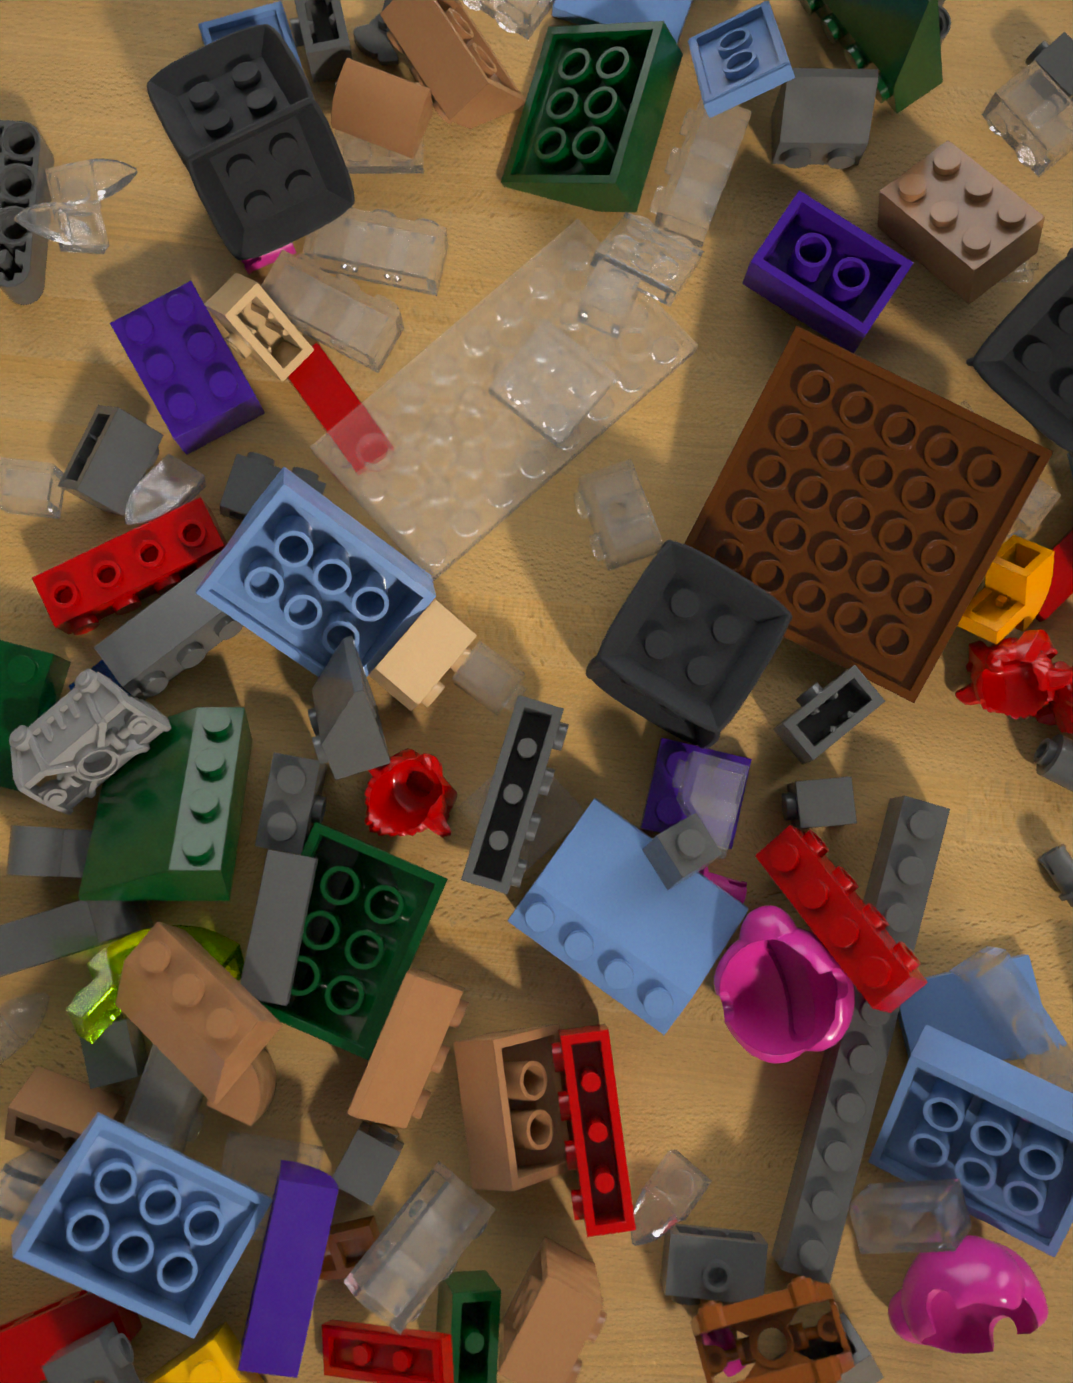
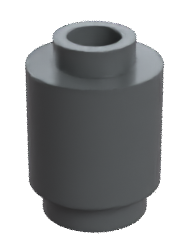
[1034,734,1073,792]

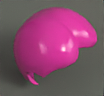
[714,905,855,1064]
[888,1235,1048,1354]

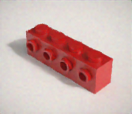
[32,497,227,635]
[755,825,928,1013]
[551,1023,636,1237]

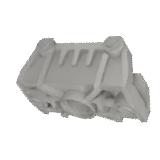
[9,669,171,815]

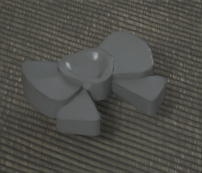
[353,0,399,65]

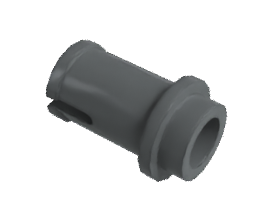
[1037,844,1073,907]

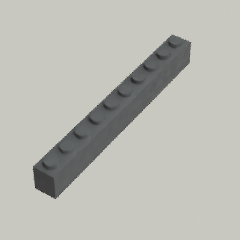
[772,796,950,1284]

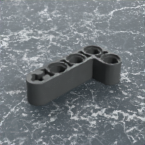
[0,120,55,305]
[6,826,92,878]
[0,900,154,977]

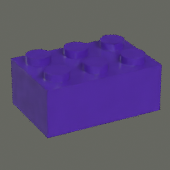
[742,190,914,353]
[110,281,265,455]

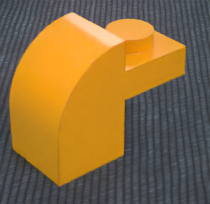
[957,534,1055,645]

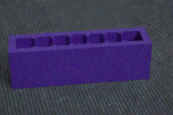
[238,1160,339,1378]

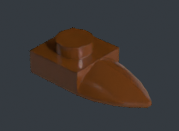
[319,1215,389,1280]

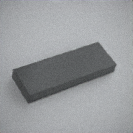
[240,850,318,1006]

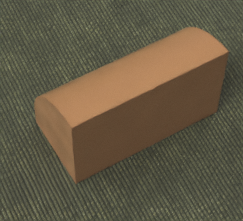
[331,58,433,159]
[206,1048,277,1126]
[5,1066,126,1160]

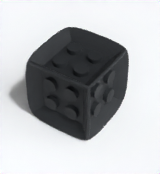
[147,24,355,260]
[966,248,1073,458]
[585,540,792,749]

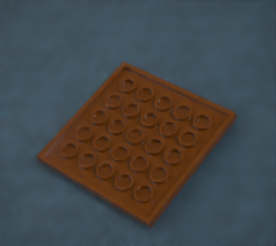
[684,325,1054,703]

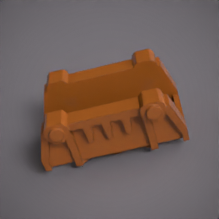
[691,1276,855,1383]

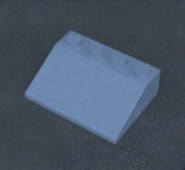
[196,467,436,677]
[507,798,749,1035]
[868,1025,1073,1258]
[11,1112,273,1339]

